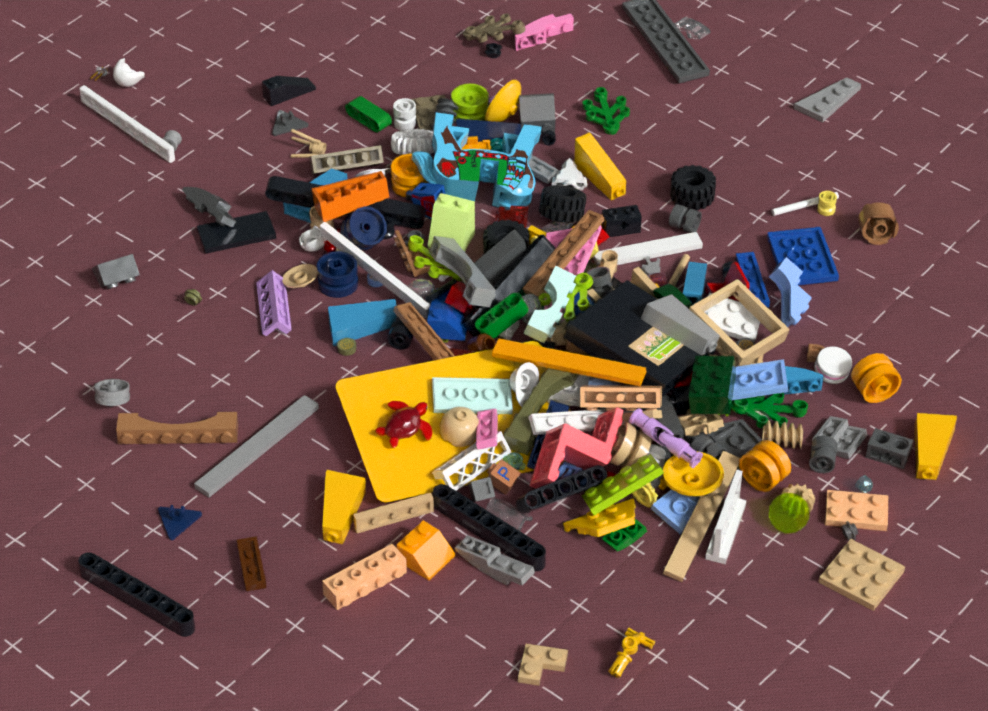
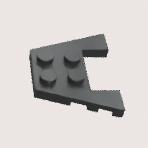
[683,419,762,486]

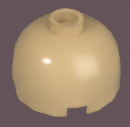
[440,406,479,447]

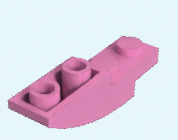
[515,14,574,51]

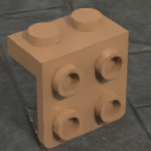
[394,230,431,277]

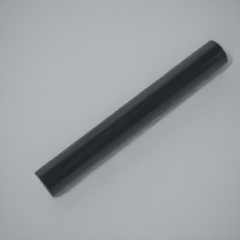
[425,279,457,303]

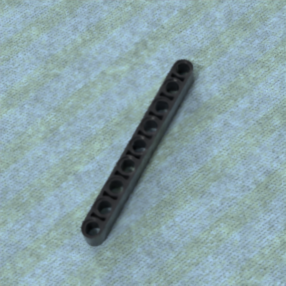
[265,176,426,229]

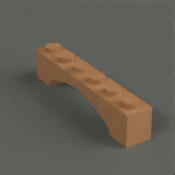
[116,412,238,444]

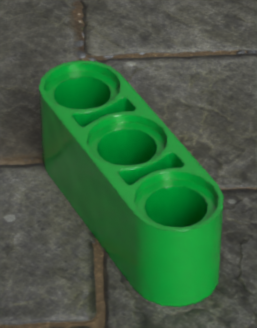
[345,96,392,133]
[475,293,529,339]

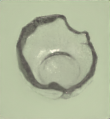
[408,278,435,304]

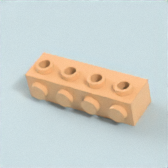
[580,385,662,411]
[322,544,407,610]

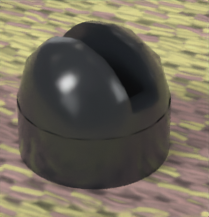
[542,130,556,146]

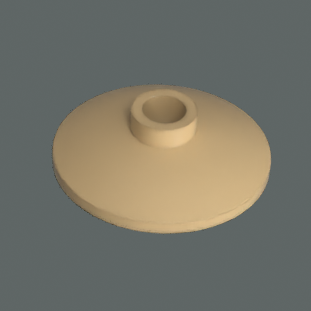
[282,264,318,288]

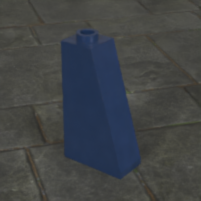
[456,119,522,142]

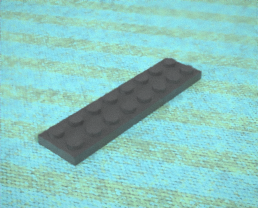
[622,0,710,83]

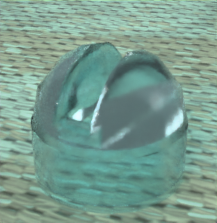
[855,475,873,493]

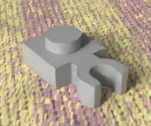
[641,256,661,283]

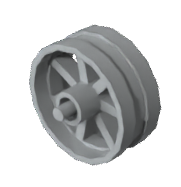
[94,379,130,406]

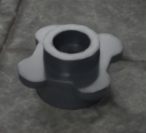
[485,43,502,58]

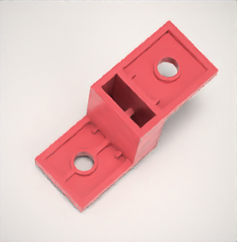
[529,407,624,489]

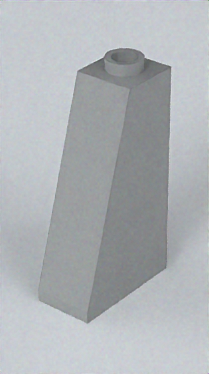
[641,295,720,355]

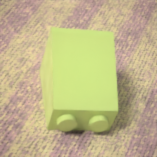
[428,193,475,252]

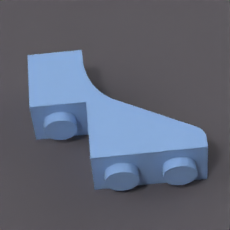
[769,257,812,327]

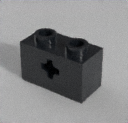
[602,205,642,237]

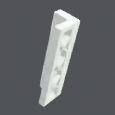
[432,431,511,490]

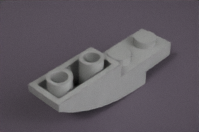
[455,535,535,585]

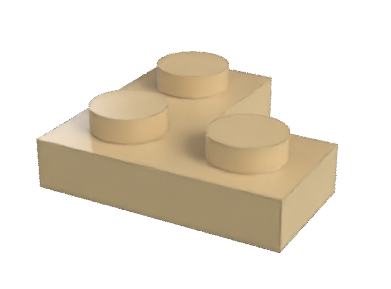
[518,644,568,686]

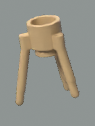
[291,129,326,158]

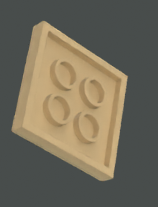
[819,539,905,611]

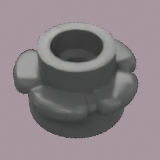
[841,521,858,541]

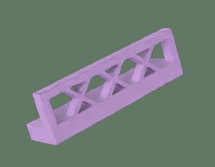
[256,270,292,336]

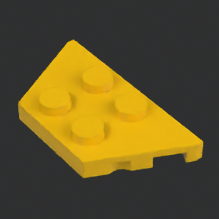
[563,498,636,537]

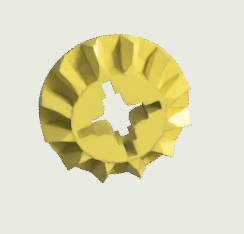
[632,483,658,507]

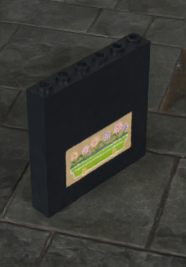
[564,280,716,397]

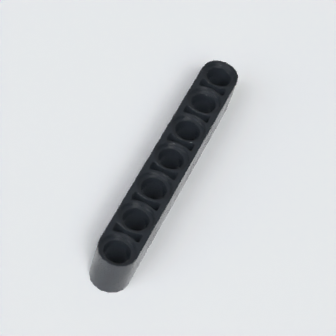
[462,235,556,337]
[433,484,546,571]
[78,552,195,637]

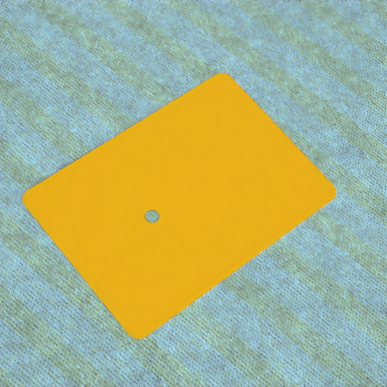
[336,341,570,502]

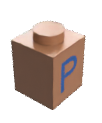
[487,459,521,495]

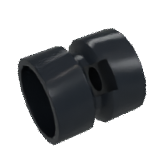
[387,315,413,350]

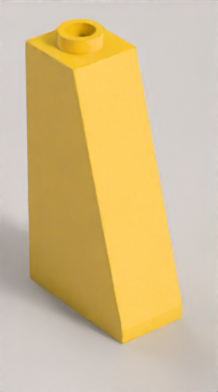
[574,132,626,200]
[914,413,957,480]
[322,470,366,544]

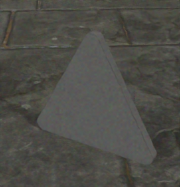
[272,110,309,136]

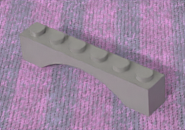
[429,236,496,307]

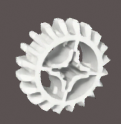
[391,129,434,155]

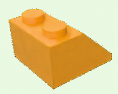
[396,520,455,581]

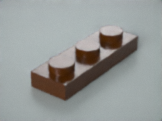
[236,536,267,592]

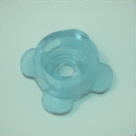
[503,452,526,470]

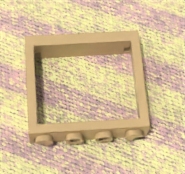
[689,279,790,367]

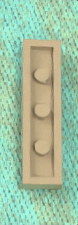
[353,493,434,533]

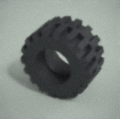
[670,165,716,210]
[539,185,587,222]
[483,220,529,254]

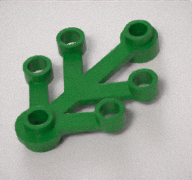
[582,87,630,135]
[731,393,808,428]

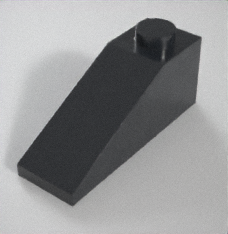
[262,76,316,106]

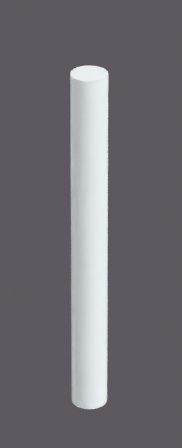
[771,192,839,216]

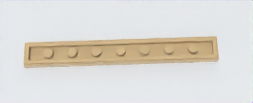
[663,451,740,582]

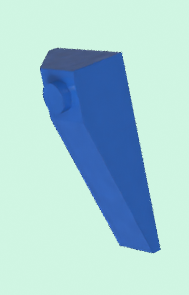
[427,288,467,341]

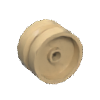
[610,422,652,468]

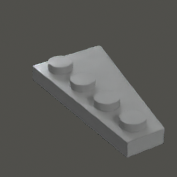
[794,77,861,123]

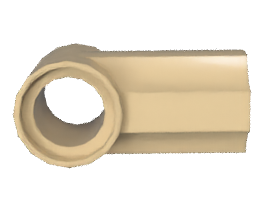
[599,250,618,281]

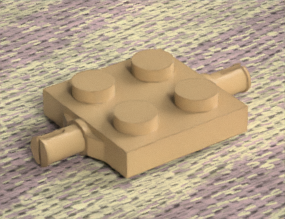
[678,409,724,437]

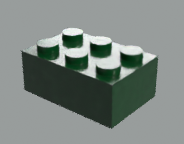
[688,356,736,414]

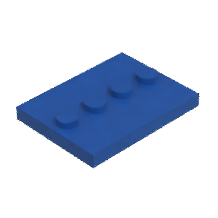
[767,227,839,285]

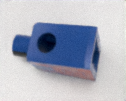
[406,183,445,220]

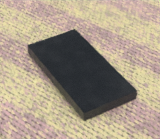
[197,211,276,254]

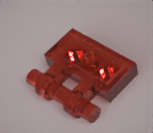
[495,205,529,228]

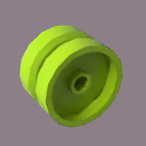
[451,84,489,122]

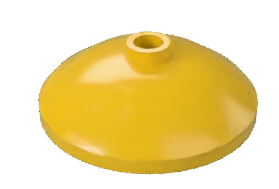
[485,80,522,122]
[663,451,724,497]

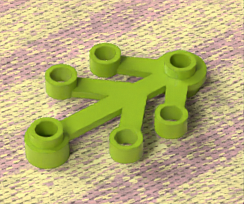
[408,235,463,281]
[539,272,593,323]

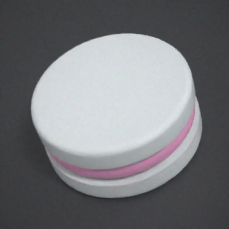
[814,347,852,384]

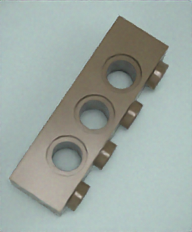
[309,145,384,174]

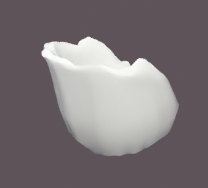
[113,58,145,87]

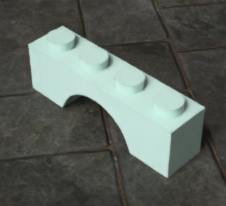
[524,266,576,343]

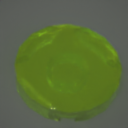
[769,493,810,533]

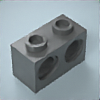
[866,428,913,469]

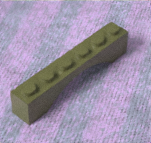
[504,368,580,455]

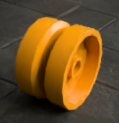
[391,154,429,197]
[851,353,902,403]
[739,440,791,492]

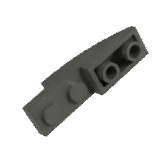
[182,187,236,227]

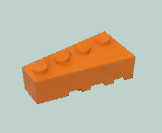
[312,171,389,222]

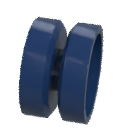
[341,206,387,251]
[317,251,358,298]

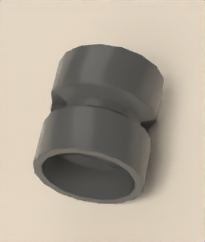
[669,204,702,233]
[587,267,614,298]
[690,434,727,460]
[809,435,838,473]

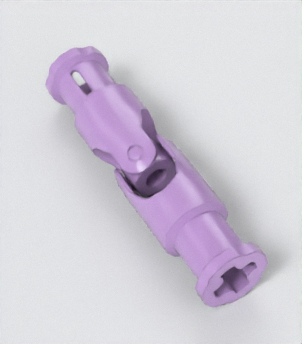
[629,408,703,468]

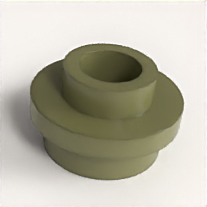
[184,289,202,306]

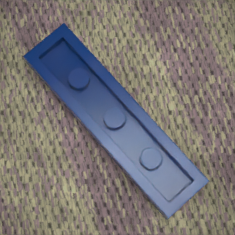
[735,252,770,307]

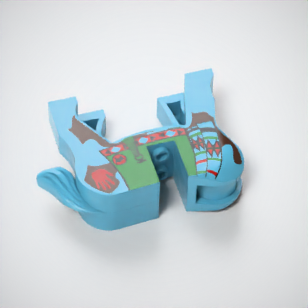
[412,112,542,211]

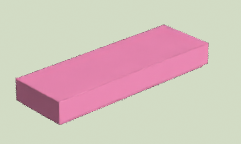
[476,408,498,450]

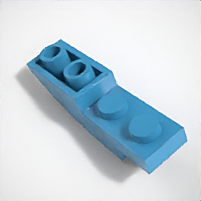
[784,366,823,394]

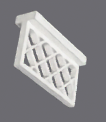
[705,470,746,564]

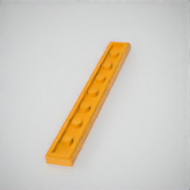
[492,339,647,386]

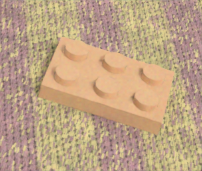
[825,490,888,531]

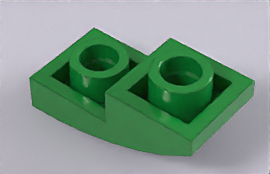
[602,519,647,552]

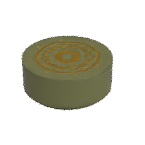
[337,338,356,356]

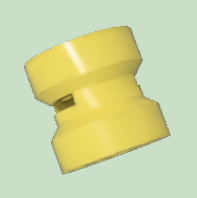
[817,191,837,216]

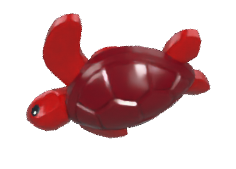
[376,401,433,448]

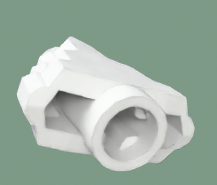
[552,158,587,190]

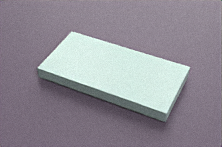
[432,377,513,414]

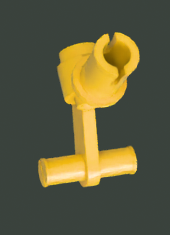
[608,627,655,678]

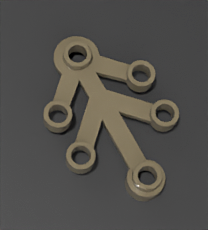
[463,13,526,43]

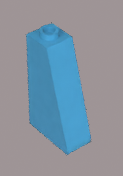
[283,168,347,223]
[683,262,707,305]
[328,299,397,346]

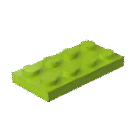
[582,454,664,515]

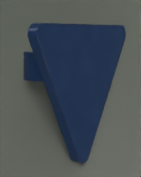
[158,505,202,540]

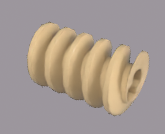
[762,420,803,449]

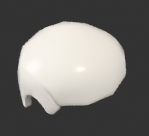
[299,226,326,252]

